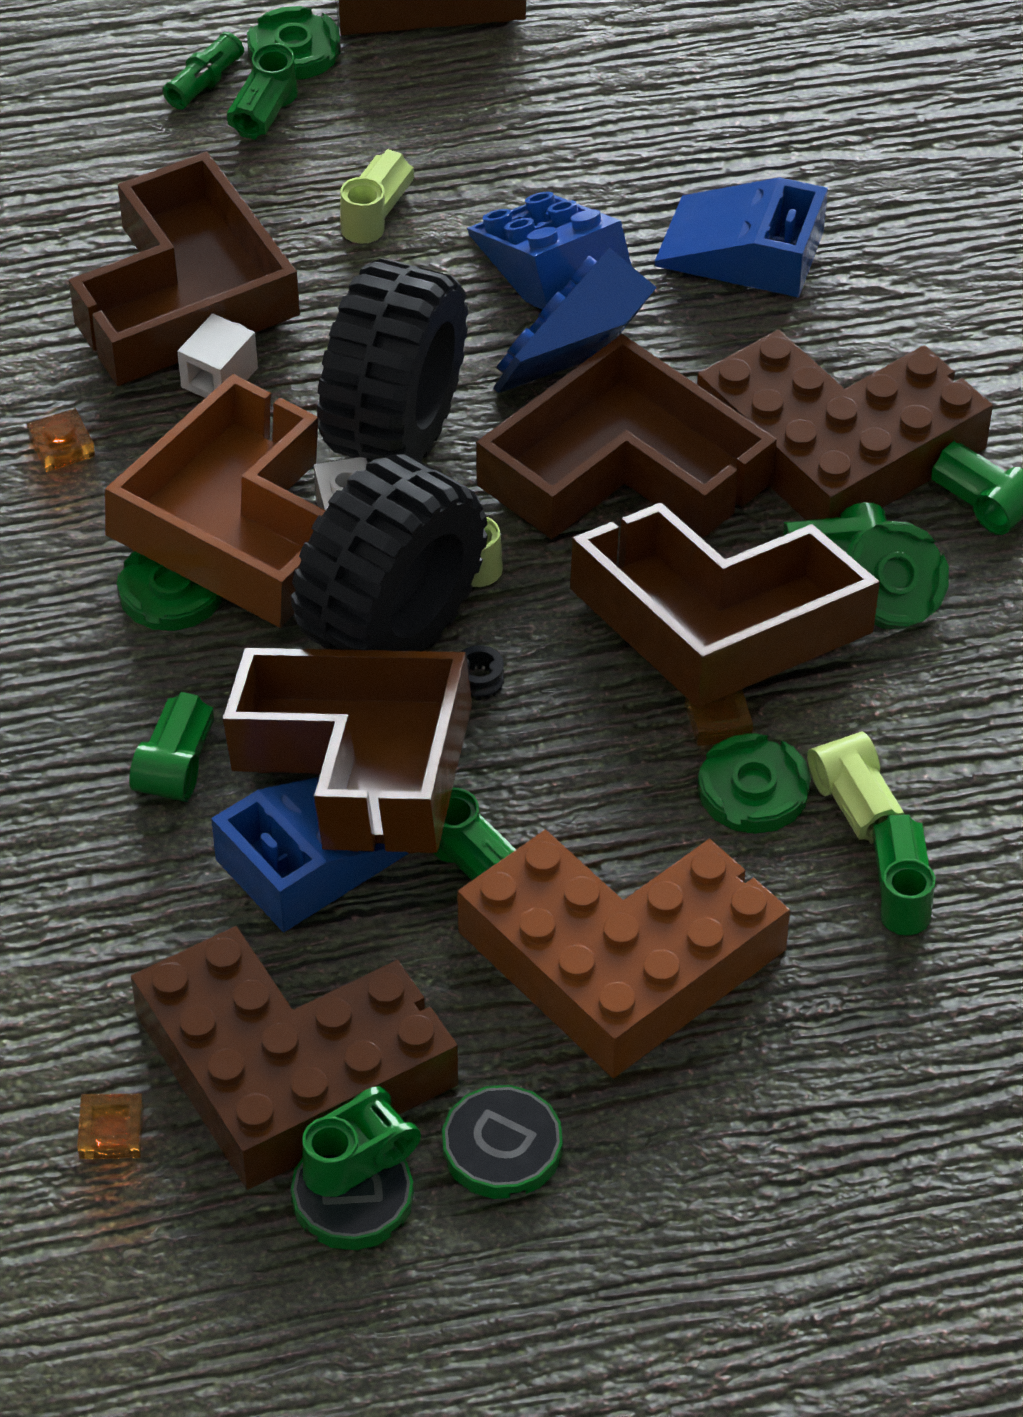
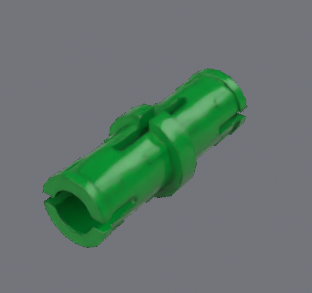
[162,32,244,110]

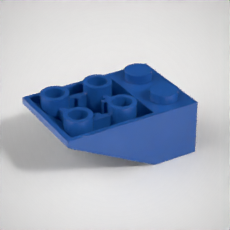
[655,177,828,298]
[467,192,632,310]
[493,247,657,393]
[211,777,409,933]

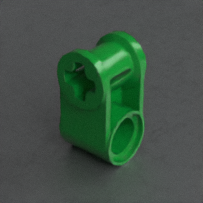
[303,1086,421,1197]

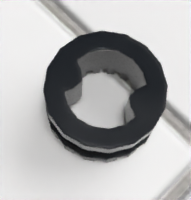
[461,645,504,700]

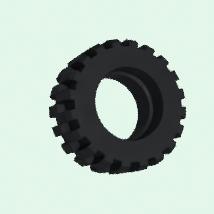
[317,259,468,462]
[291,454,488,651]

